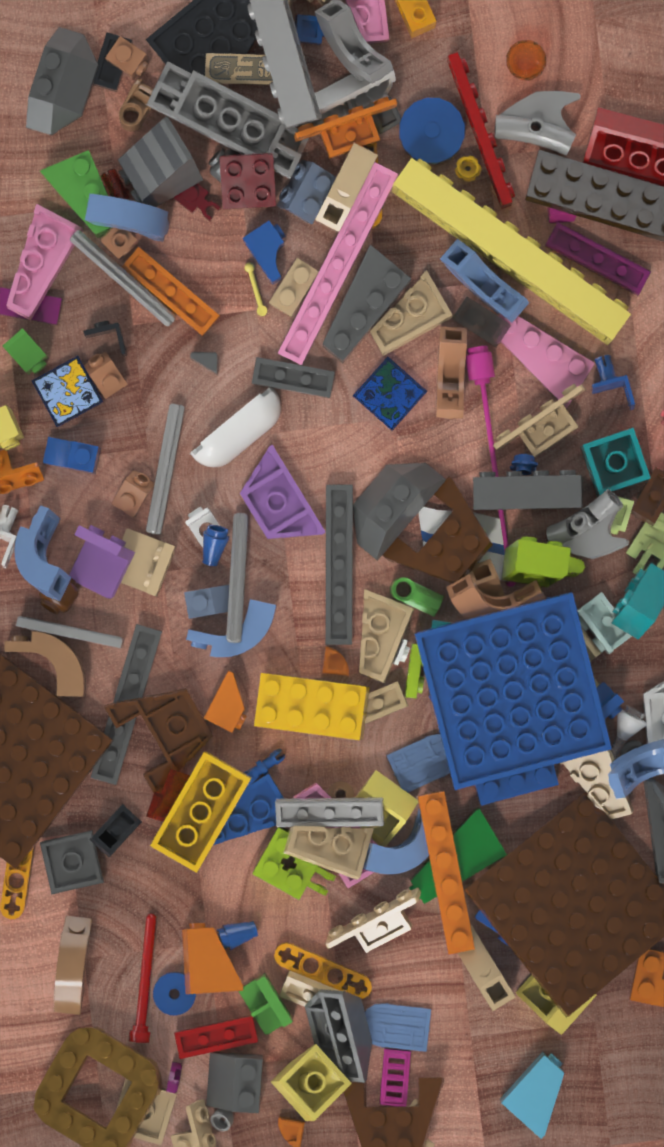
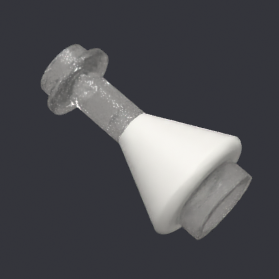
[611,705,646,760]

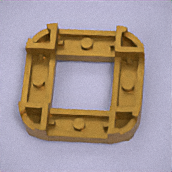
[33,1027,163,1147]

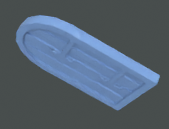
[386,734,450,792]
[365,1003,431,1052]

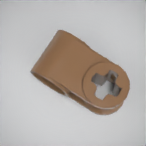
[119,78,153,132]

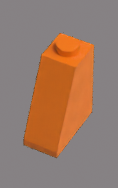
[182,923,243,994]

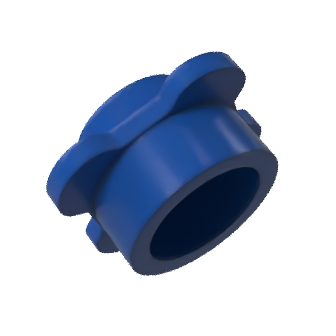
[510,454,538,475]

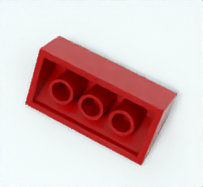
[583,107,664,187]

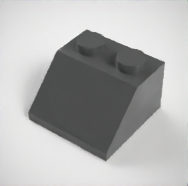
[206,1052,263,1113]

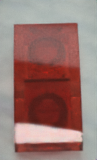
[146,769,190,822]

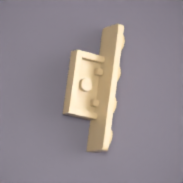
[493,384,586,457]
[325,888,421,953]
[171,1099,216,1147]

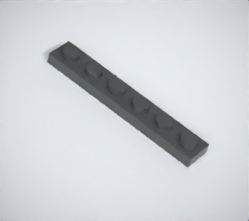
[325,485,353,645]
[91,624,162,785]

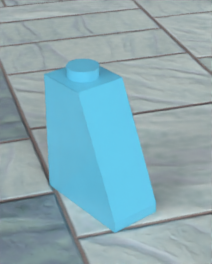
[500,1051,564,1139]

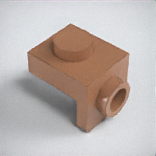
[105,36,149,80]
[100,227,137,259]
[84,352,128,399]
[111,470,155,518]

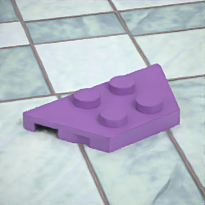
[240,445,326,539]

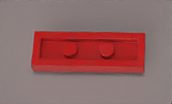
[174,1015,258,1059]

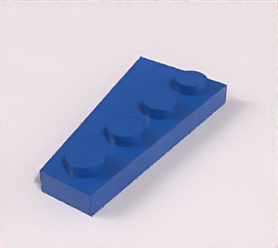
[213,773,284,845]

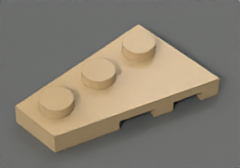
[370,270,453,356]
[359,589,414,683]
[560,750,634,819]
[284,826,374,880]

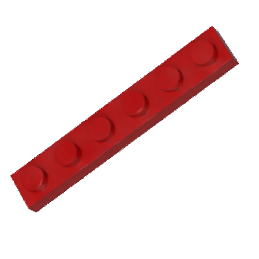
[447,52,515,209]

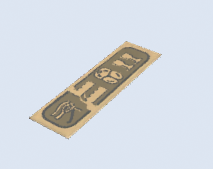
[205,53,305,84]

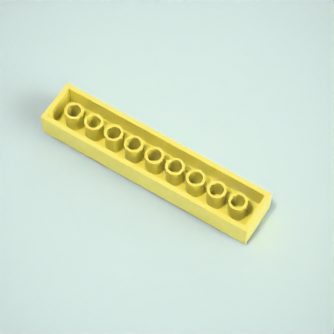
[392,158,631,345]

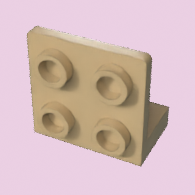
[121,529,176,597]

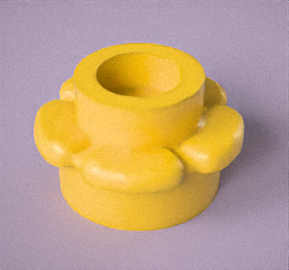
[455,156,481,182]

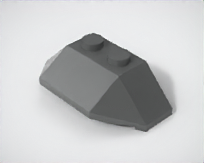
[26,27,99,136]
[353,463,446,561]
[643,777,664,883]
[305,989,372,1083]

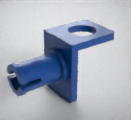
[591,355,635,411]

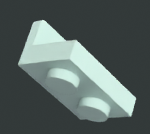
[577,592,632,654]

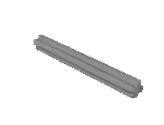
[70,230,176,326]
[146,404,185,534]
[226,513,248,643]

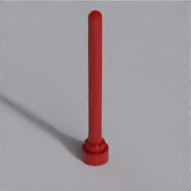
[129,913,157,1043]

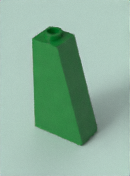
[408,807,507,904]

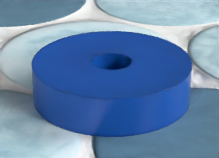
[153,972,196,1016]

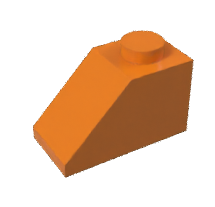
[204,670,247,733]

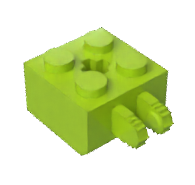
[501,537,586,588]
[252,827,336,900]

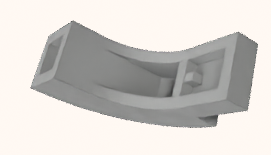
[315,0,394,84]

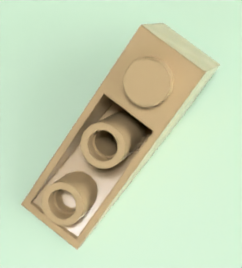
[315,143,378,232]
[458,925,515,1011]

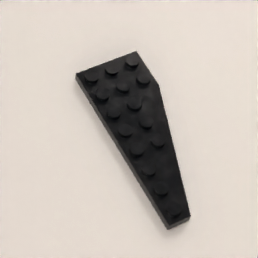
[146,0,258,84]

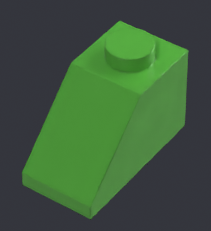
[3,328,49,375]

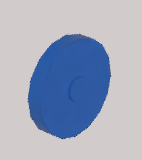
[399,98,465,165]

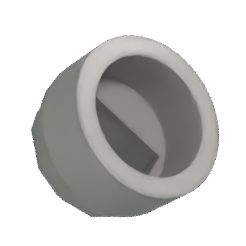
[211,1109,234,1131]

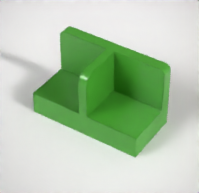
[239,973,293,1035]

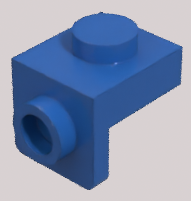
[596,682,624,719]

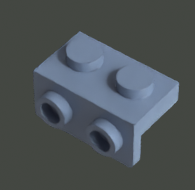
[277,160,336,224]

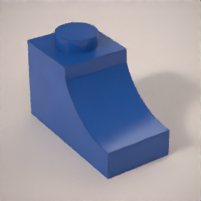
[243,220,286,285]
[43,437,101,474]

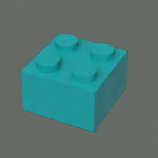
[580,428,651,497]
[611,563,664,640]

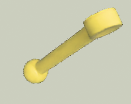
[244,262,267,316]

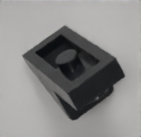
[89,804,142,857]

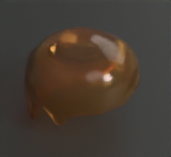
[506,40,547,81]

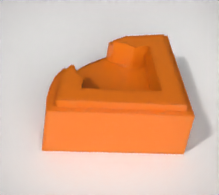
[322,646,349,676]
[278,1116,305,1147]

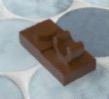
[631,467,664,526]

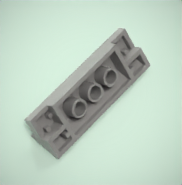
[146,61,309,179]

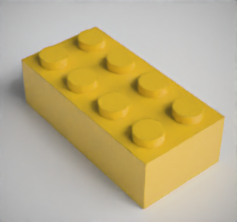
[254,673,370,740]
[150,751,252,873]

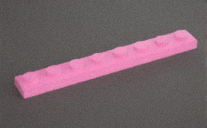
[278,162,399,365]

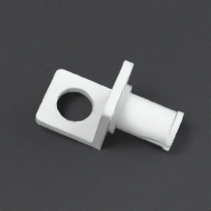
[0,505,19,569]

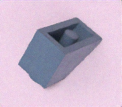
[184,585,229,619]

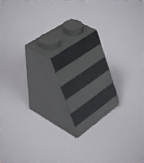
[118,116,203,207]

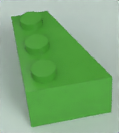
[40,150,111,238]

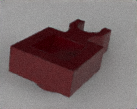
[173,183,221,222]

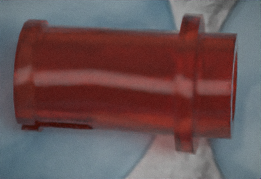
[101,168,130,200]

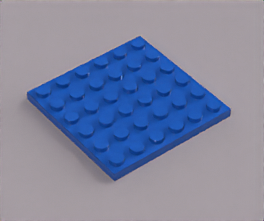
[414,592,612,790]

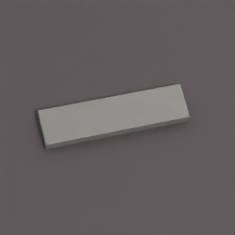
[16,616,124,648]
[275,797,384,827]

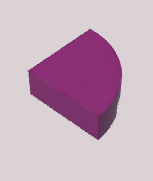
[166,1061,183,1093]

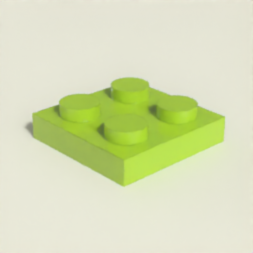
[404,643,424,699]

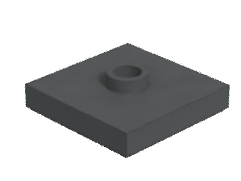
[40,830,104,895]

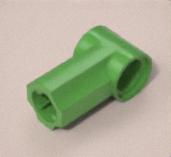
[390,577,444,617]

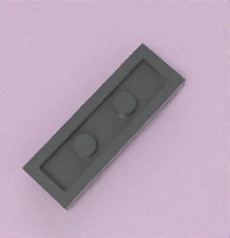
[252,357,335,398]

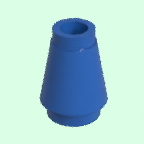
[202,525,229,566]
[217,921,258,951]

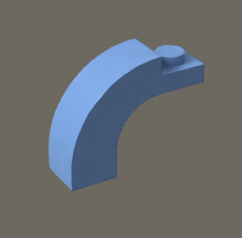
[85,194,169,242]
[440,239,529,323]
[14,505,72,601]
[186,599,277,657]
[608,739,664,799]
[363,807,429,874]

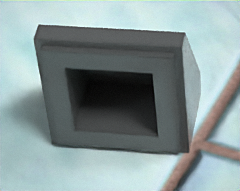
[372,95,402,134]
[190,352,218,375]

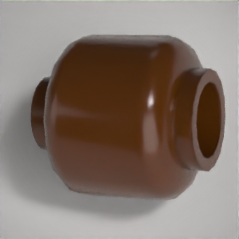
[39,578,79,615]

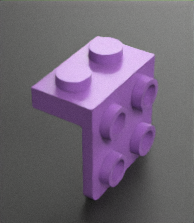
[69,525,135,599]

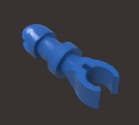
[244,749,286,786]

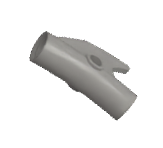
[495,91,581,156]
[546,489,629,559]

